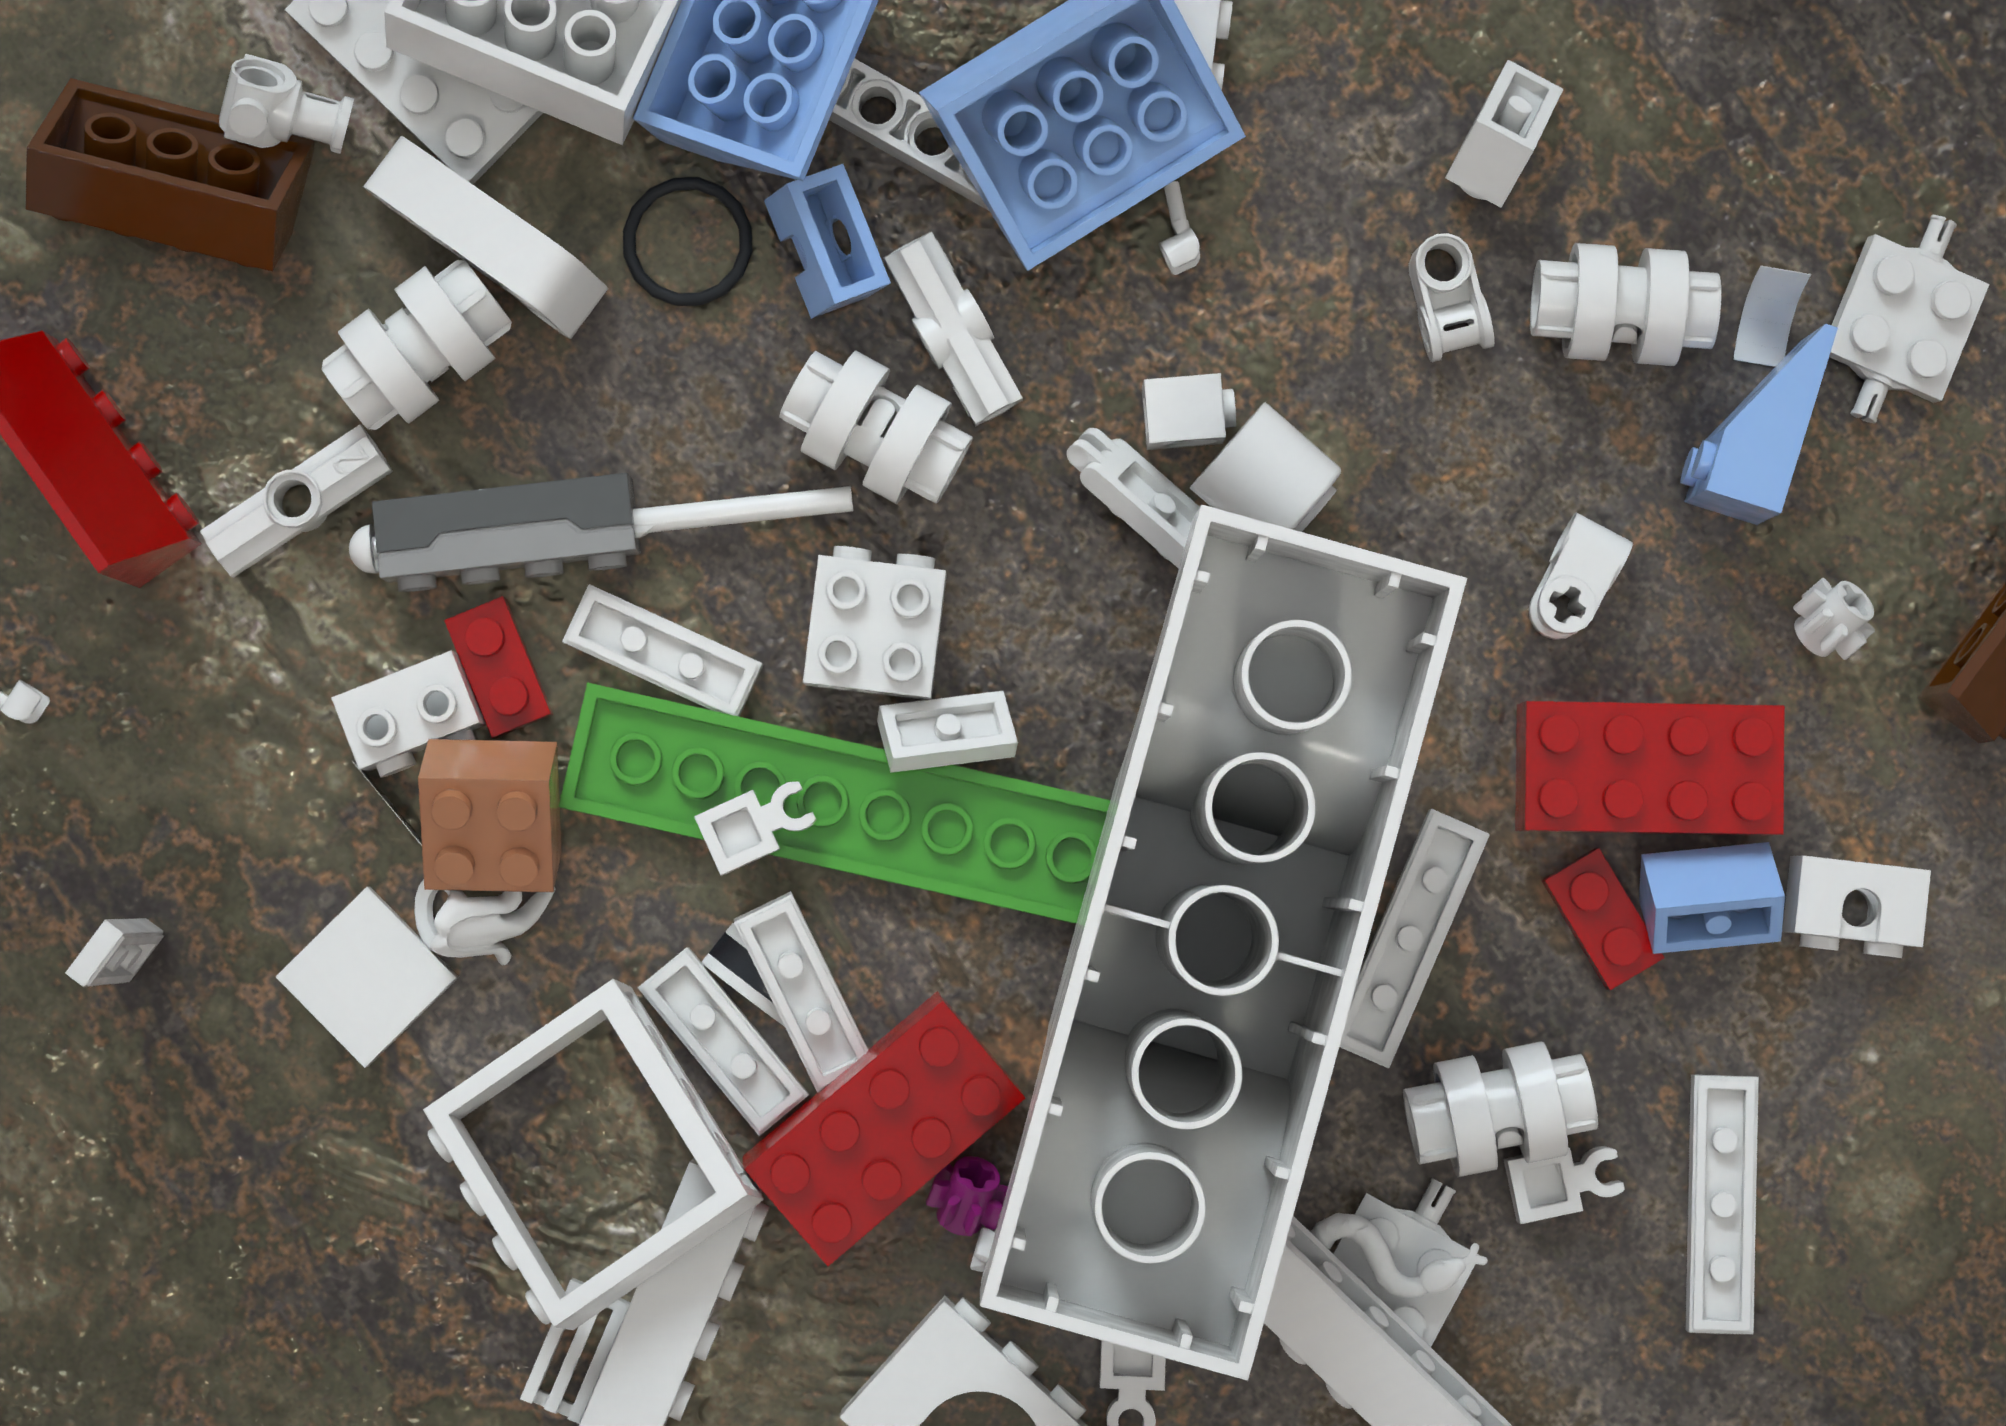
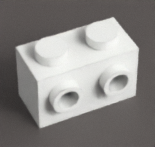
[331,650,486,778]

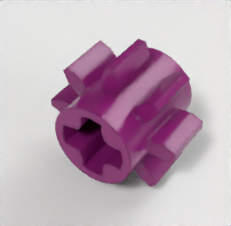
[926,1156,1008,1236]

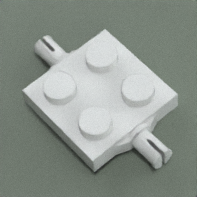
[1829,215,1989,423]
[1333,1178,1480,1347]

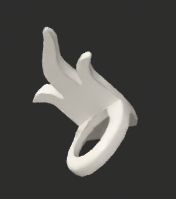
[414,879,556,965]

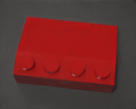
[0,330,202,588]

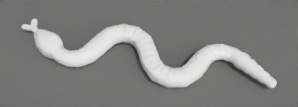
[1311,1213,1488,1298]

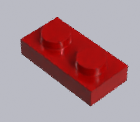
[444,596,554,739]
[1541,848,1665,990]

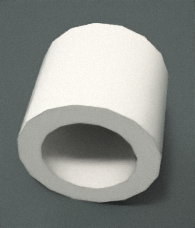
[1190,402,1341,532]

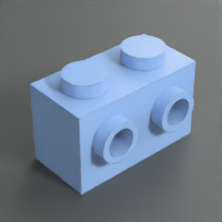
[1639,842,1785,954]

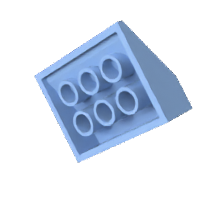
[633,0,878,181]
[919,0,1246,271]

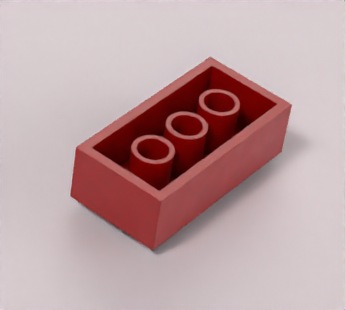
[1515,701,1785,836]
[742,991,1026,1267]

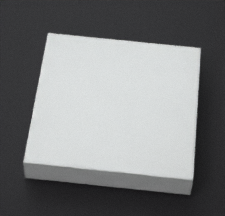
[276,887,459,1068]

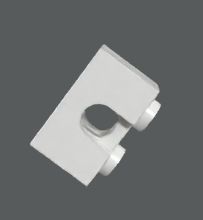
[1782,855,1931,958]

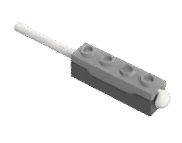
[349,473,853,592]

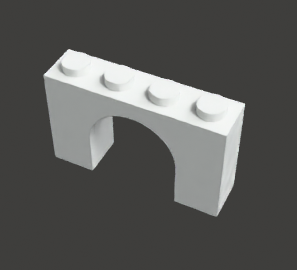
[840,1295,1088,1426]

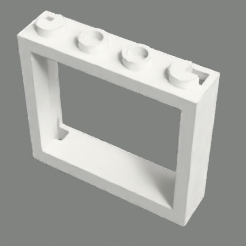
[423,979,764,1330]

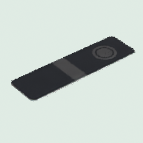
[352,760,422,846]

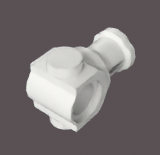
[219,54,354,154]

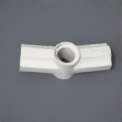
[883,232,1023,427]

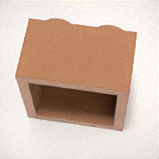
[418,739,562,892]

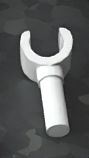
[1159,181,1200,275]
[0,680,50,724]

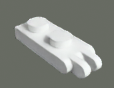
[1067,428,1200,569]

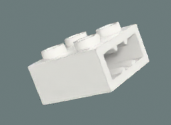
[803,546,947,700]

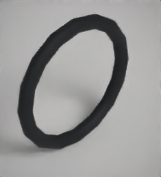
[623,177,752,306]

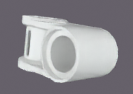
[1409,233,1495,362]
[1529,513,1633,640]

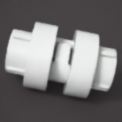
[1530,243,1721,366]
[322,260,512,430]
[779,351,973,504]
[1403,1041,1598,1177]

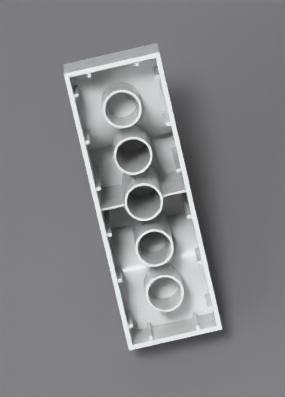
[980,504,1467,1381]

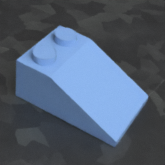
[1680,324,1838,525]

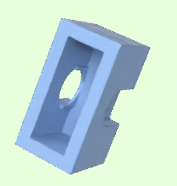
[764,164,891,319]

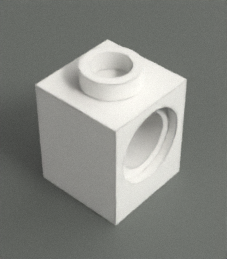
[1142,373,1236,450]

